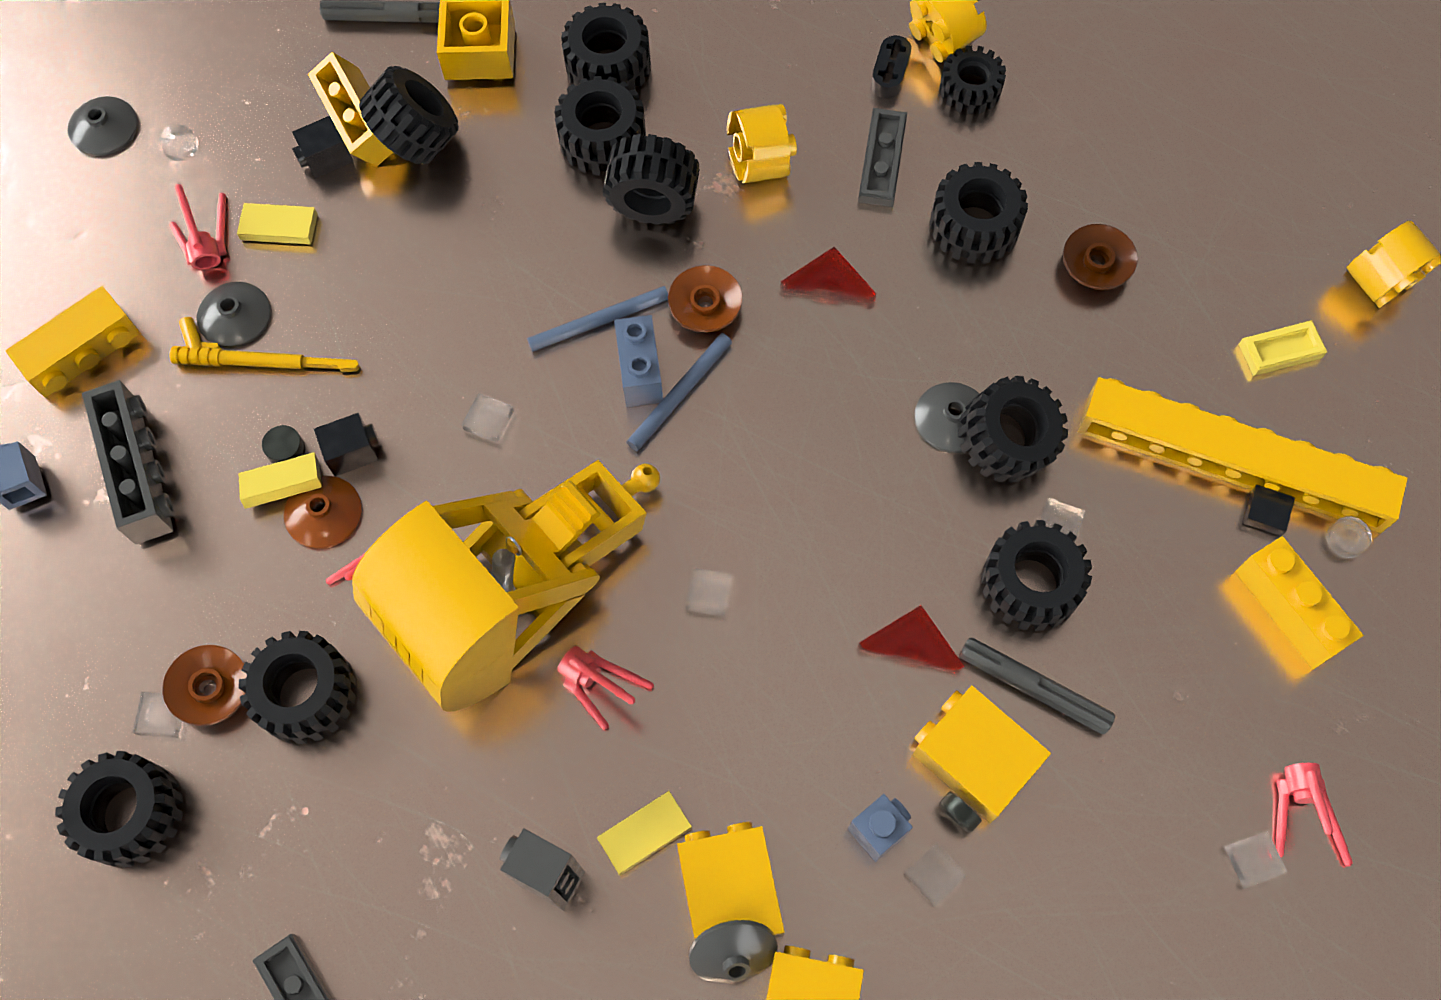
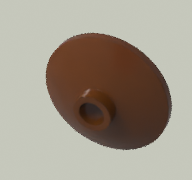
[1063,224,1138,290]

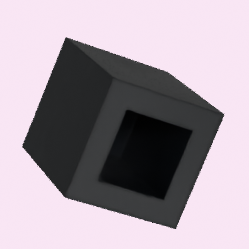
[292,116,354,179]
[314,413,380,476]

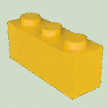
[308,52,394,167]
[5,285,140,398]
[1235,536,1364,670]

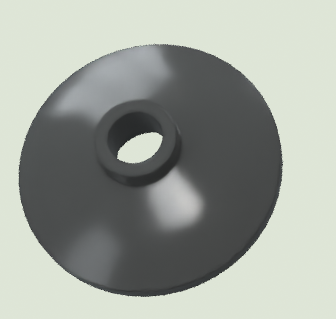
[67,96,138,156]
[197,282,271,348]
[914,382,980,453]
[689,920,778,983]

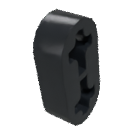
[871,35,912,98]

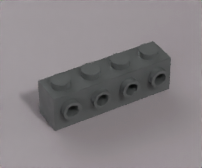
[82,380,175,545]

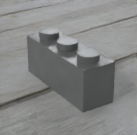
[500,828,585,911]

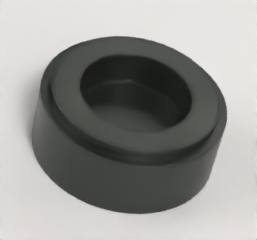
[262,425,304,463]
[939,791,982,832]

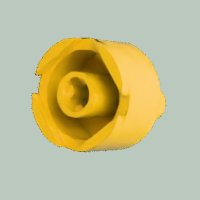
[909,0,987,63]
[727,104,797,183]
[1346,221,1441,309]

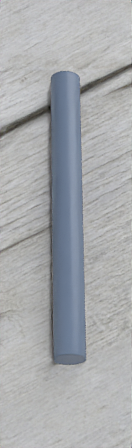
[527,286,668,352]
[626,333,732,451]

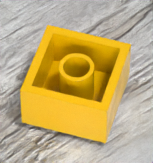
[437,0,515,80]

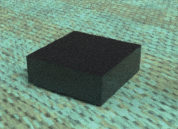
[1243,484,1295,536]

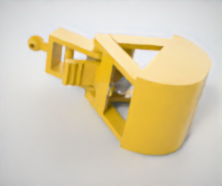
[352,460,660,712]

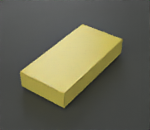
[237,203,318,245]
[1238,320,1327,376]
[238,452,322,509]
[597,791,692,876]

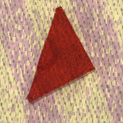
[780,247,876,303]
[858,605,964,673]

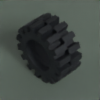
[940,45,1006,114]

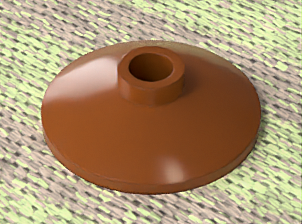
[668,265,742,333]
[284,476,363,549]
[162,645,247,726]

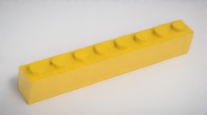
[1077,377,1408,533]

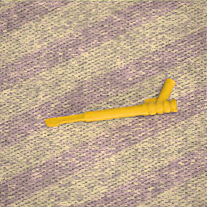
[170,317,360,373]

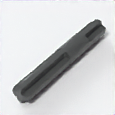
[319,0,440,23]
[960,638,1115,734]

